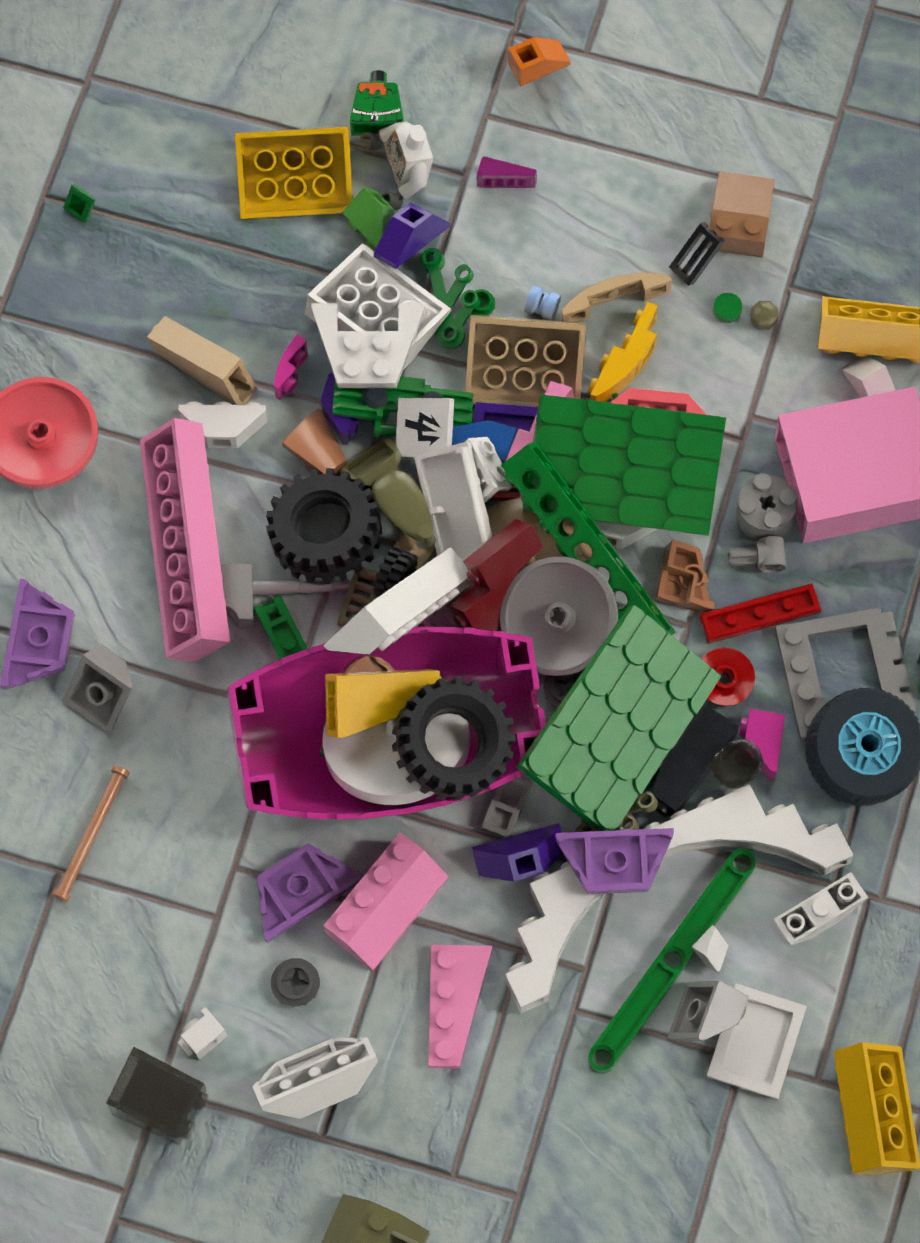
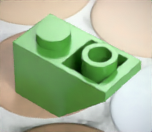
[342,187,394,251]

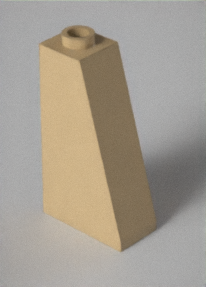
[147,316,258,405]

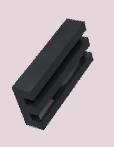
[669,222,725,286]

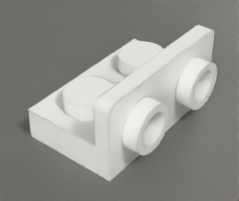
[465,437,512,503]

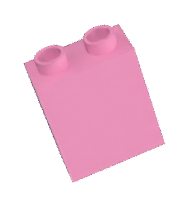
[774,386,920,543]

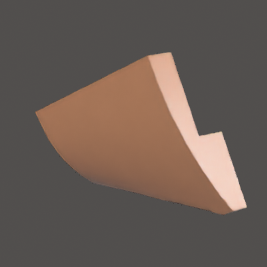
[282,408,347,476]
[653,540,715,612]

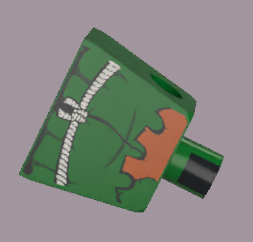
[350,70,404,136]

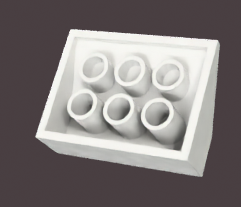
[305,243,451,370]

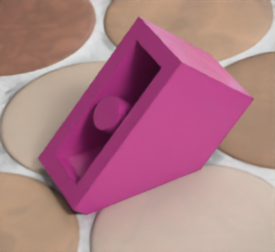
[739,709,785,780]

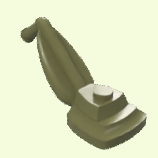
[339,438,436,547]

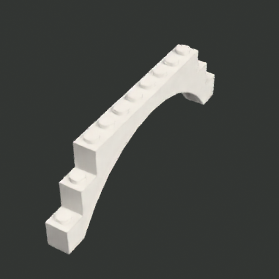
[505,784,853,1014]

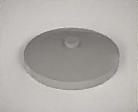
[500,556,618,677]

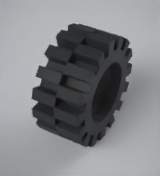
[373,546,418,597]

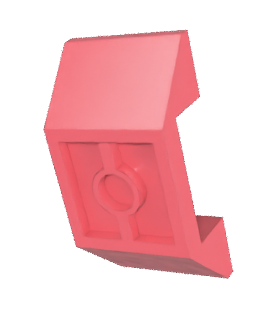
[610,388,706,415]

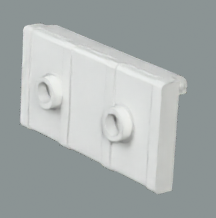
[414,441,492,560]

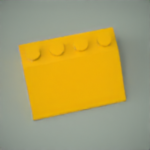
[235,126,353,219]

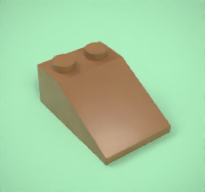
[707,171,775,258]

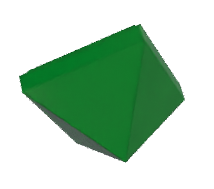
[63,184,96,223]

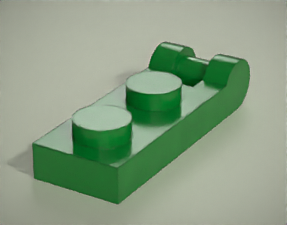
[254,595,308,660]

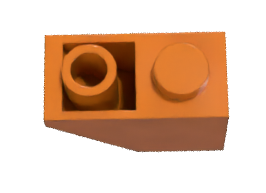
[508,37,571,87]

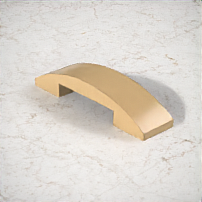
[561,273,672,323]

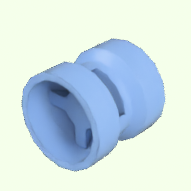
[524,286,561,321]

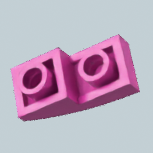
[274,334,308,400]

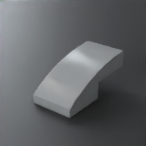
[482,777,533,837]

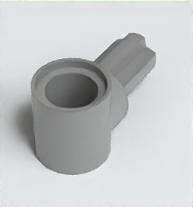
[728,536,786,573]

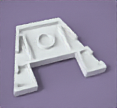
[311,303,425,388]

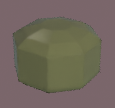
[751,301,778,330]

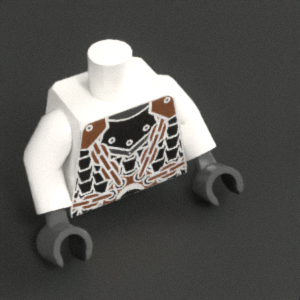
[360,122,433,210]

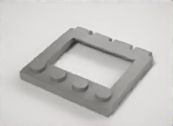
[775,607,917,741]

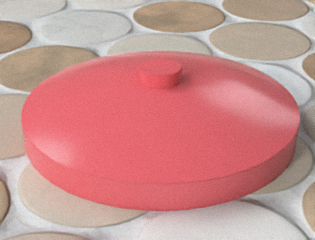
[0,377,99,489]

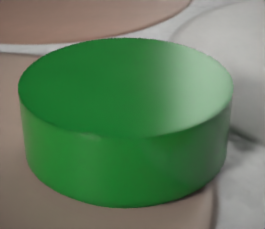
[713,293,742,323]

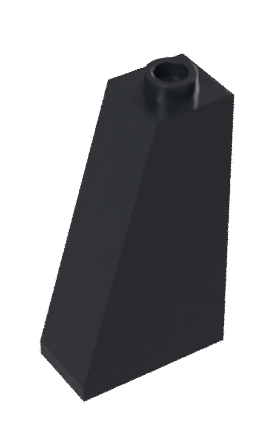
[650,703,739,817]

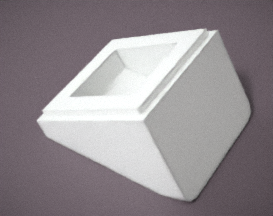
[692,925,729,973]

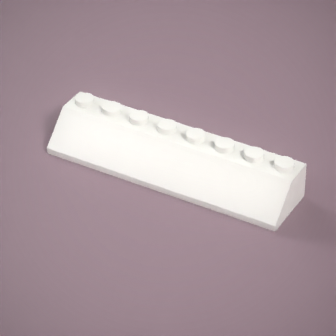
[323,547,470,654]

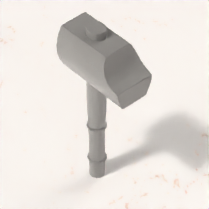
[220,563,350,629]

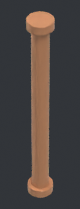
[52,765,130,902]

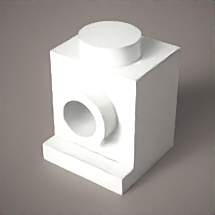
[177,1007,228,1060]

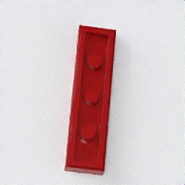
[699,583,821,644]

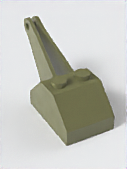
[321,1194,430,1243]

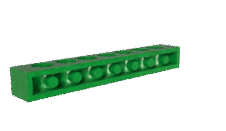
[500,442,676,635]

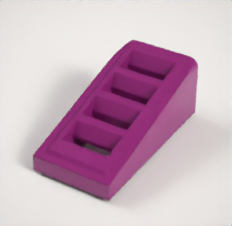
[476,156,537,188]

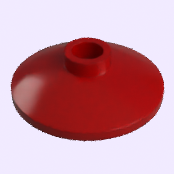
[702,647,755,706]

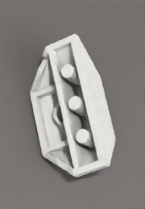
[252,1037,378,1119]

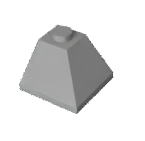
[62,644,133,734]
[667,981,749,1041]

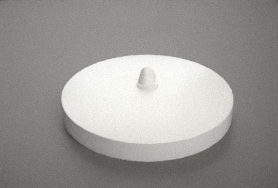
[323,713,470,805]

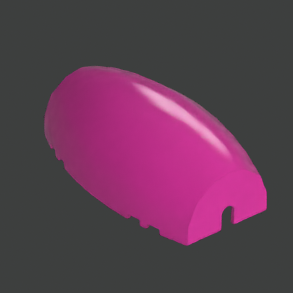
[228,627,546,819]

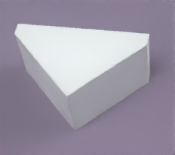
[842,356,896,398]

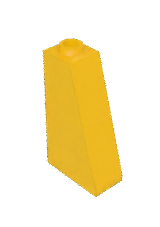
[325,669,442,738]

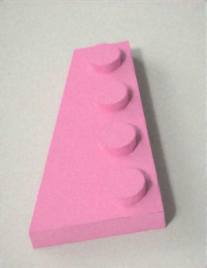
[428,945,493,1069]

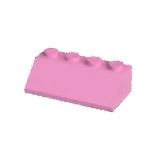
[323,832,449,971]

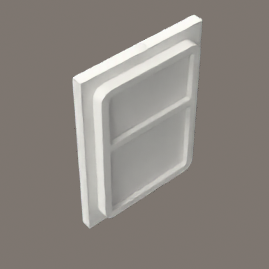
[707,983,807,1100]

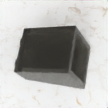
[106,1047,208,1145]

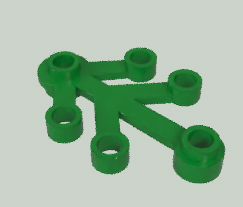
[420,248,480,350]

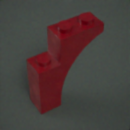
[449,519,544,631]

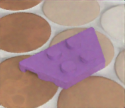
[0,579,75,690]
[556,828,674,894]
[257,843,364,943]

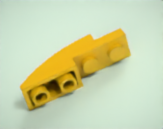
[587,302,658,402]

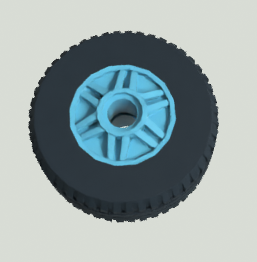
[805,687,920,806]

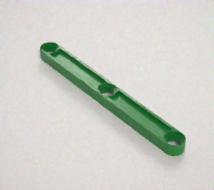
[588,849,756,1074]

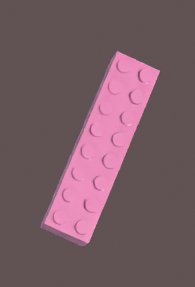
[140,418,230,662]

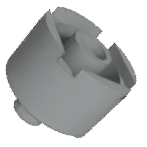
[736,473,797,541]

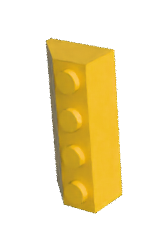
[818,296,920,363]
[834,1042,920,1176]

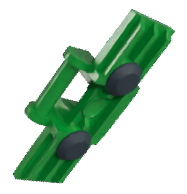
[332,376,473,437]

